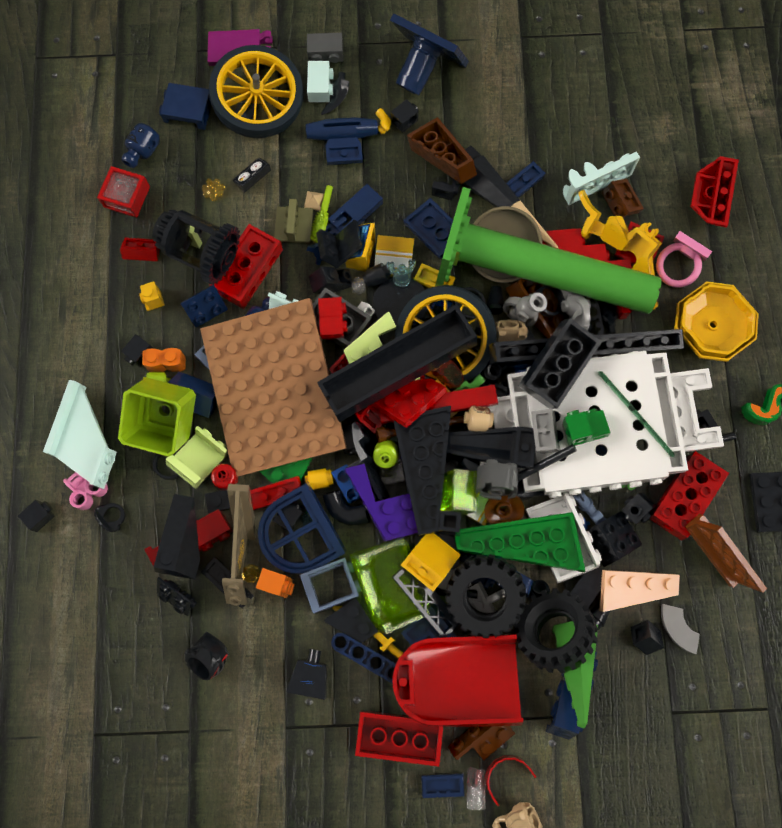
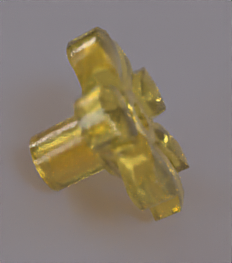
[202,179,225,201]

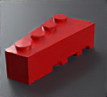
[144,509,233,567]

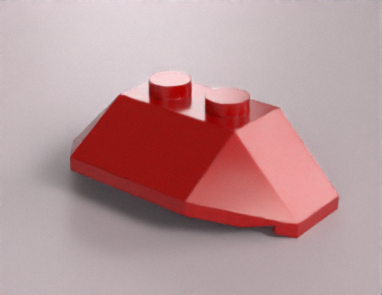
[690,156,739,228]

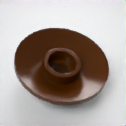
[484,496,524,524]

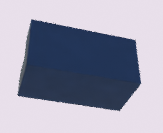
[168,371,217,418]

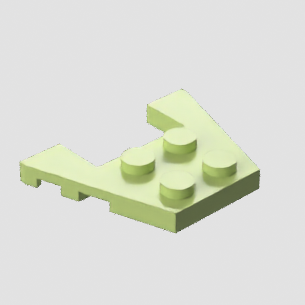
[344,312,420,380]

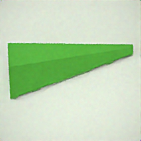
[552,621,598,728]

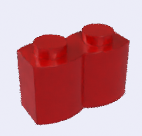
[318,297,348,339]

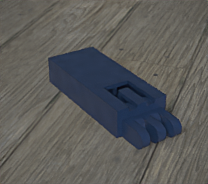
[326,184,383,236]

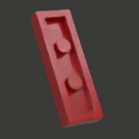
[250,476,302,510]

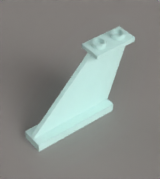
[43,380,117,489]

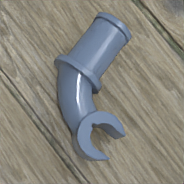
[572,491,606,525]

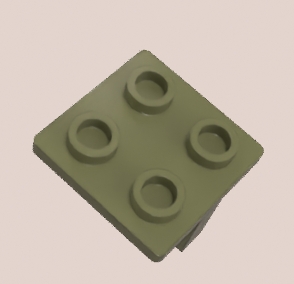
[274,199,313,243]

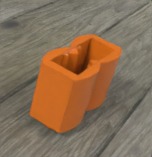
[142,348,186,372]

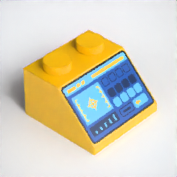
[345,223,376,272]

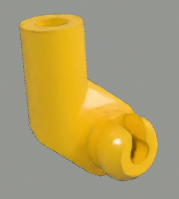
[375,108,391,134]

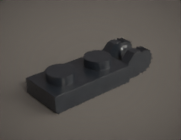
[201,557,254,609]

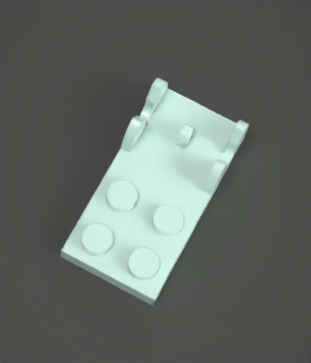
[563,152,640,205]

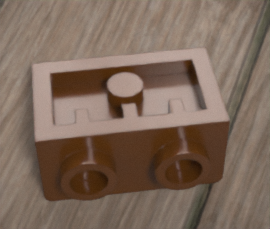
[602,179,644,219]

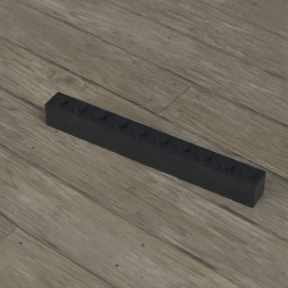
[489,329,684,364]

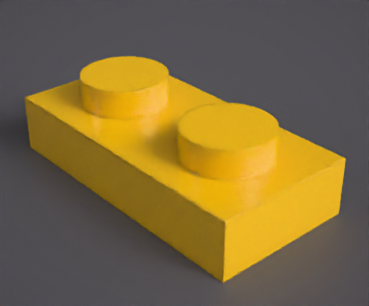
[414,263,455,288]

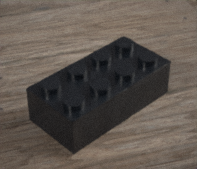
[518,318,602,409]

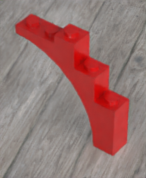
[542,228,633,319]

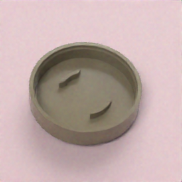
[473,206,542,283]

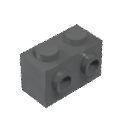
[307,33,343,63]

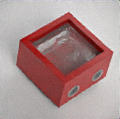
[97,166,150,218]

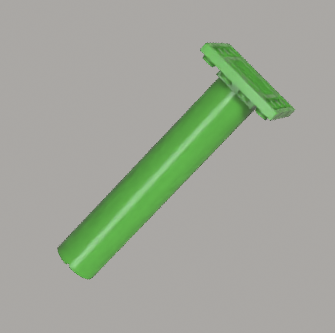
[435,187,661,314]

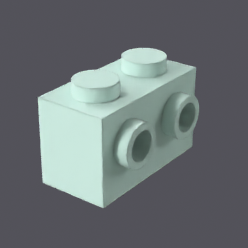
[307,61,334,102]

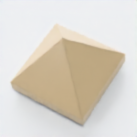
[304,191,324,211]

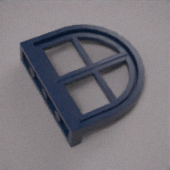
[258,482,346,574]

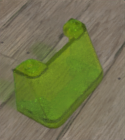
[350,538,430,634]

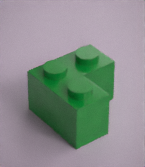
[562,409,611,446]

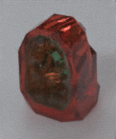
[431,360,464,389]

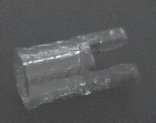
[467,767,486,810]

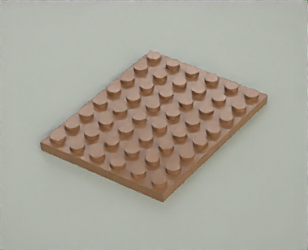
[200,298,347,477]

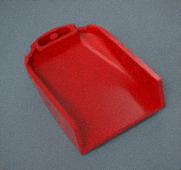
[393,635,523,727]

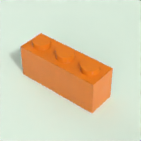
[256,568,295,598]

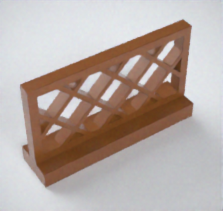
[685,514,767,593]

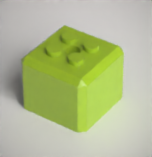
[118,377,196,457]

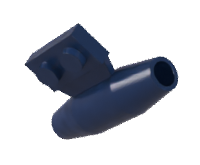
[306,117,378,165]

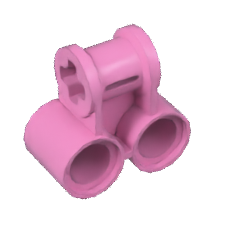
[63,472,108,510]

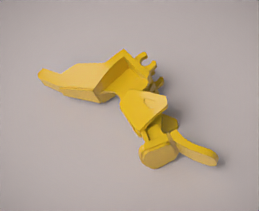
[578,190,662,309]

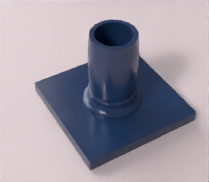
[390,13,469,96]

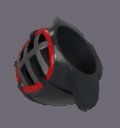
[184,631,229,680]

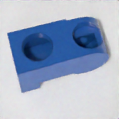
[331,464,360,504]

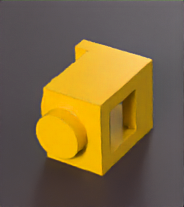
[139,281,165,311]

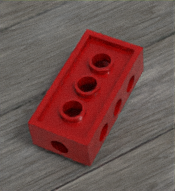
[209,224,283,309]
[650,451,729,540]

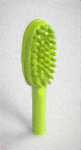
[310,185,333,243]

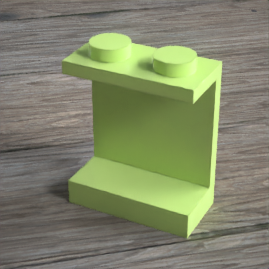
[166,426,227,489]

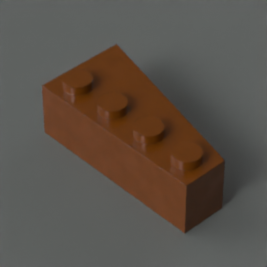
[407,117,477,184]

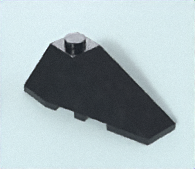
[154,493,200,580]

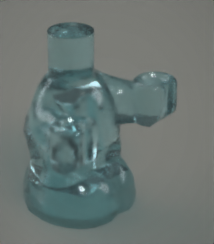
[387,259,416,287]

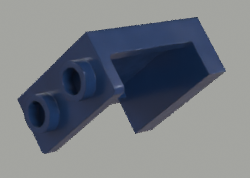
[159,83,212,130]

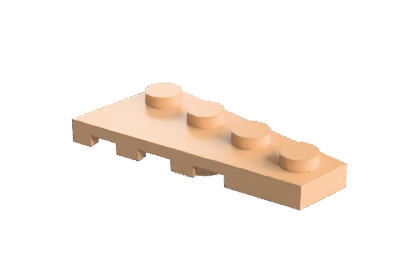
[600,570,680,612]

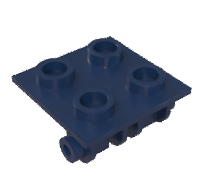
[180,285,228,328]

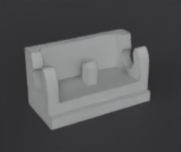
[531,409,560,454]

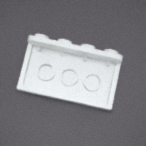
[526,492,602,584]

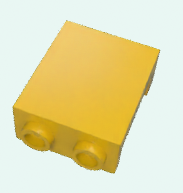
[401,533,461,591]

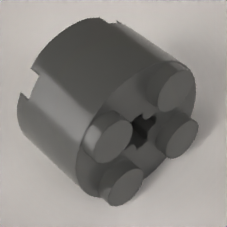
[476,459,518,500]

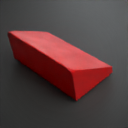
[120,237,160,261]

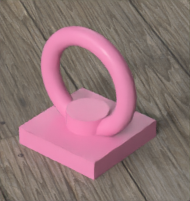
[656,231,712,288]

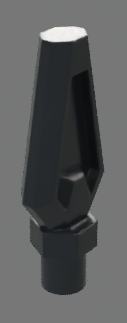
[600,301,618,334]

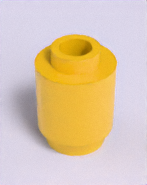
[305,468,334,490]

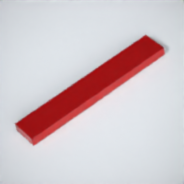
[380,384,498,424]

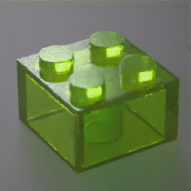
[441,469,478,516]

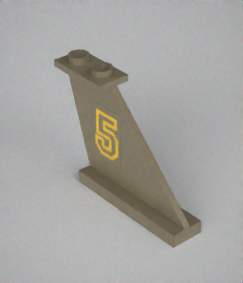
[222,484,256,606]

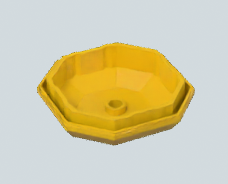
[674,281,759,362]

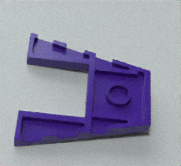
[344,457,418,542]

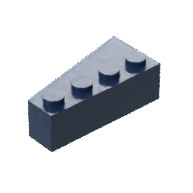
[545,652,598,740]

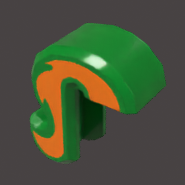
[742,384,782,426]

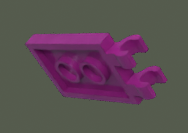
[208,29,273,66]

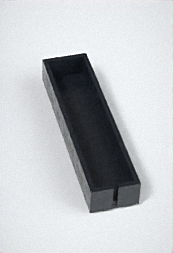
[317,304,477,422]

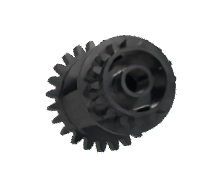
[152,209,240,285]

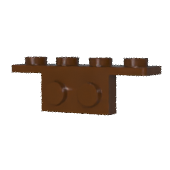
[448,726,515,760]

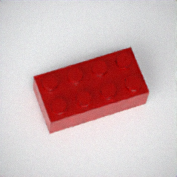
[355,710,443,767]

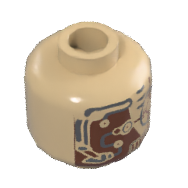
[464,406,494,432]

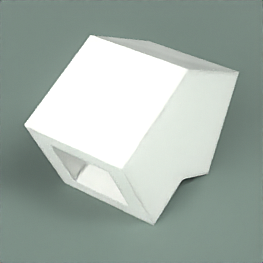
[357,302,375,316]

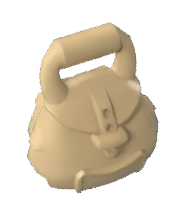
[495,320,528,342]
[492,802,543,828]

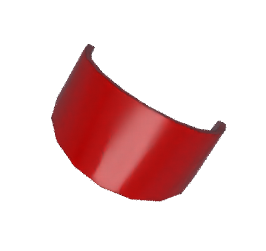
[485,755,536,807]

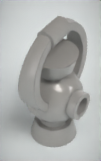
[561,290,591,331]
[503,293,547,326]

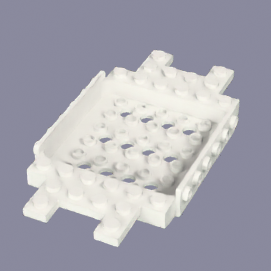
[480,351,724,498]

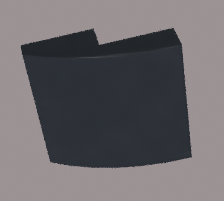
[352,421,381,469]

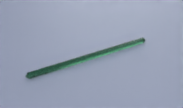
[599,371,675,457]

